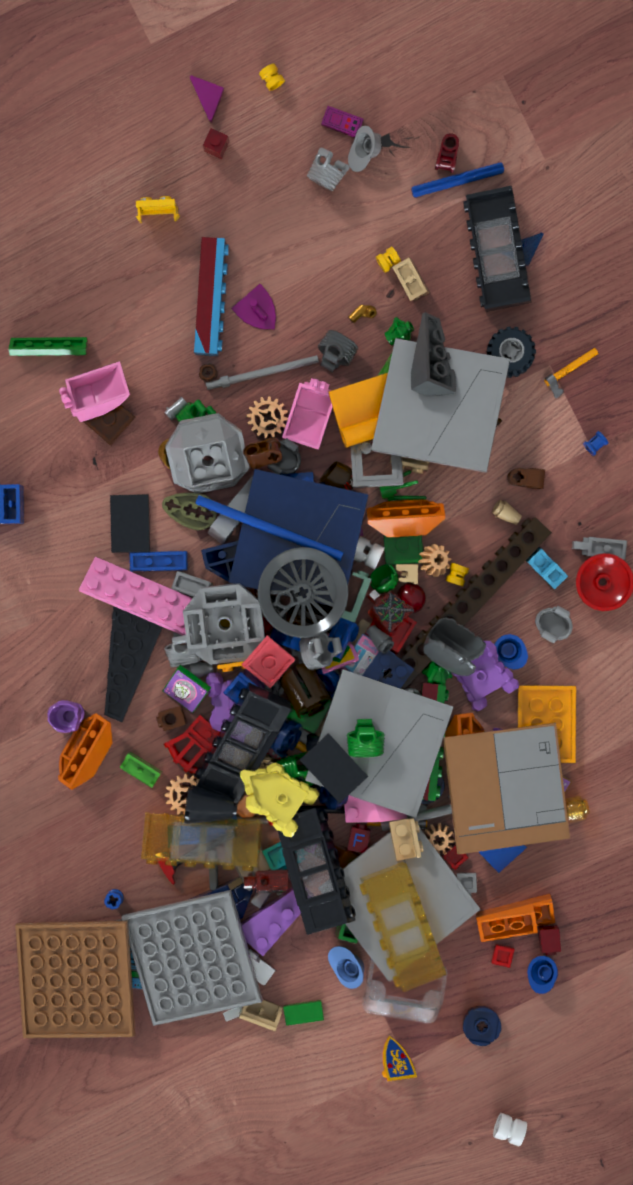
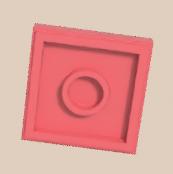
[242,635,296,688]

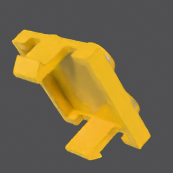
[136,196,180,223]

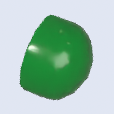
[370,564,399,594]

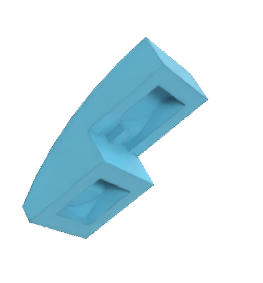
[526,547,568,590]

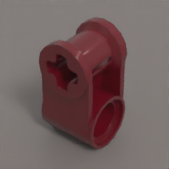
[435,133,459,173]

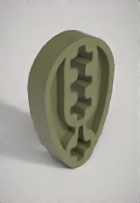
[162,493,217,531]

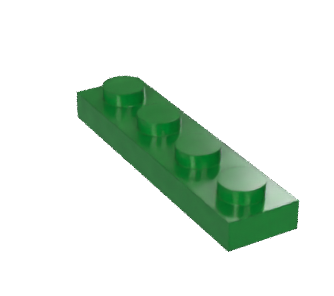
[8,337,88,356]

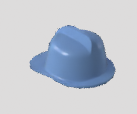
[328,946,365,989]

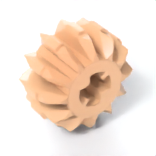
[418,544,452,577]
[424,823,455,855]

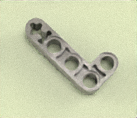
[208,476,253,545]

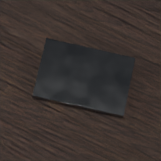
[110,494,150,553]
[300,733,368,803]

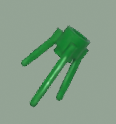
[380,470,427,501]

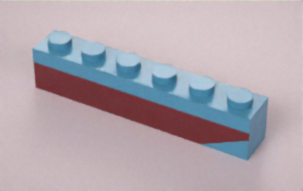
[194,237,229,356]

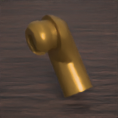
[348,305,377,323]

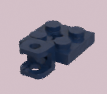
[362,651,414,688]

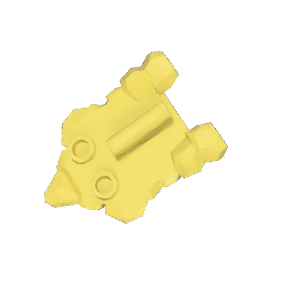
[240,762,319,837]

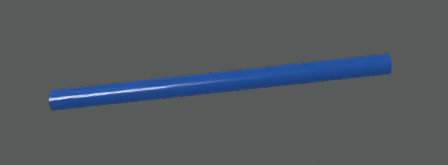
[195,495,344,561]

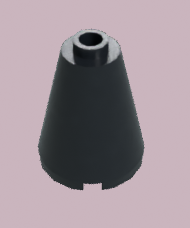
[184,785,237,824]

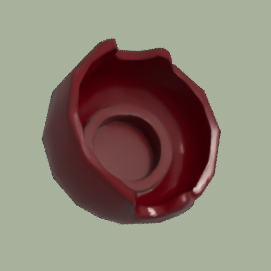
[397,583,426,614]

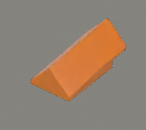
[476,894,555,942]

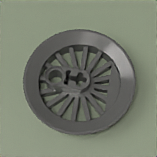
[258,547,348,638]

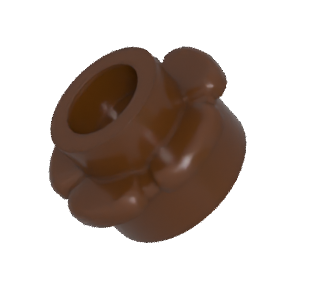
[199,363,218,382]

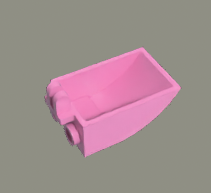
[59,361,130,422]
[282,378,333,450]

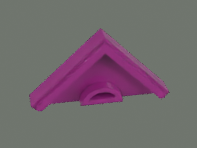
[190,75,224,123]

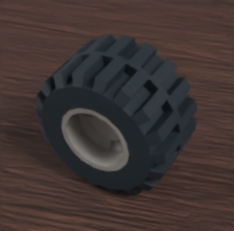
[486,326,536,378]

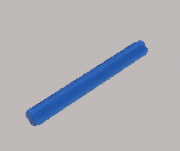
[411,162,504,198]

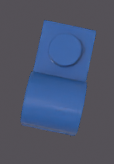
[328,618,359,659]
[270,627,301,651]

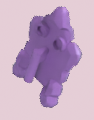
[451,641,519,712]
[206,669,260,742]

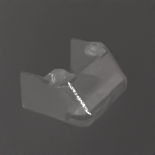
[362,957,448,1023]

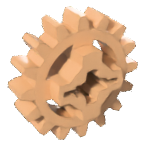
[247,396,288,439]
[165,773,196,815]

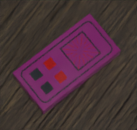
[321,106,364,138]

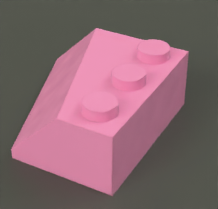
[344,795,408,823]

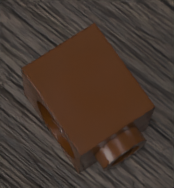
[156,705,187,731]

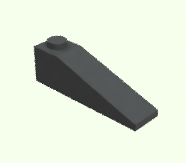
[411,312,456,396]

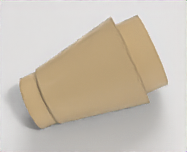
[492,500,522,525]

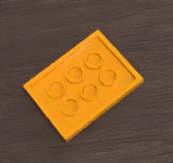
[517,685,576,763]

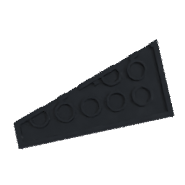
[104,606,163,722]

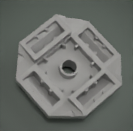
[165,413,249,493]
[183,583,265,665]

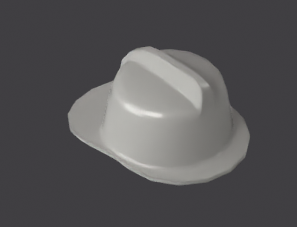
[348,125,382,172]

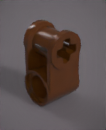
[243,437,282,469]
[507,468,545,489]

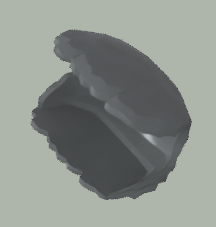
[423,617,486,676]

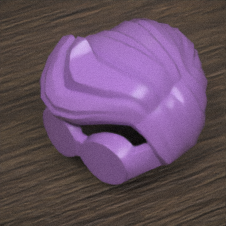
[47,700,85,733]

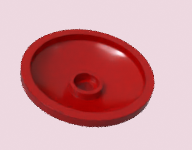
[576,553,633,611]

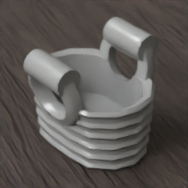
[307,148,349,191]
[535,605,573,643]
[164,632,203,667]
[299,632,343,670]

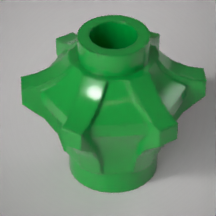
[385,317,414,346]
[422,661,453,686]

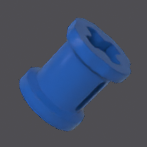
[583,431,609,456]
[104,889,124,910]

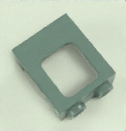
[341,570,372,623]

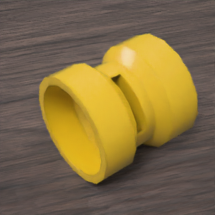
[259,63,285,91]
[375,246,401,273]
[445,563,469,587]

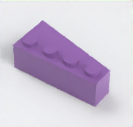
[241,887,314,956]

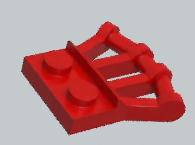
[163,714,221,774]

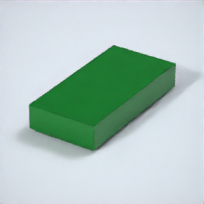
[283,1000,324,1026]

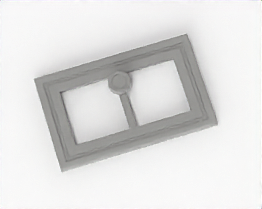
[350,442,404,488]

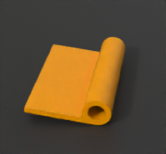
[328,373,388,448]

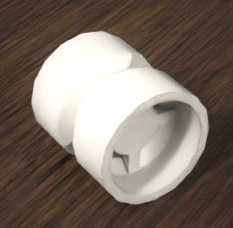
[354,536,385,570]
[493,1113,527,1147]

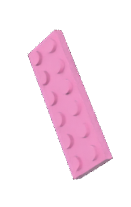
[79,557,192,635]

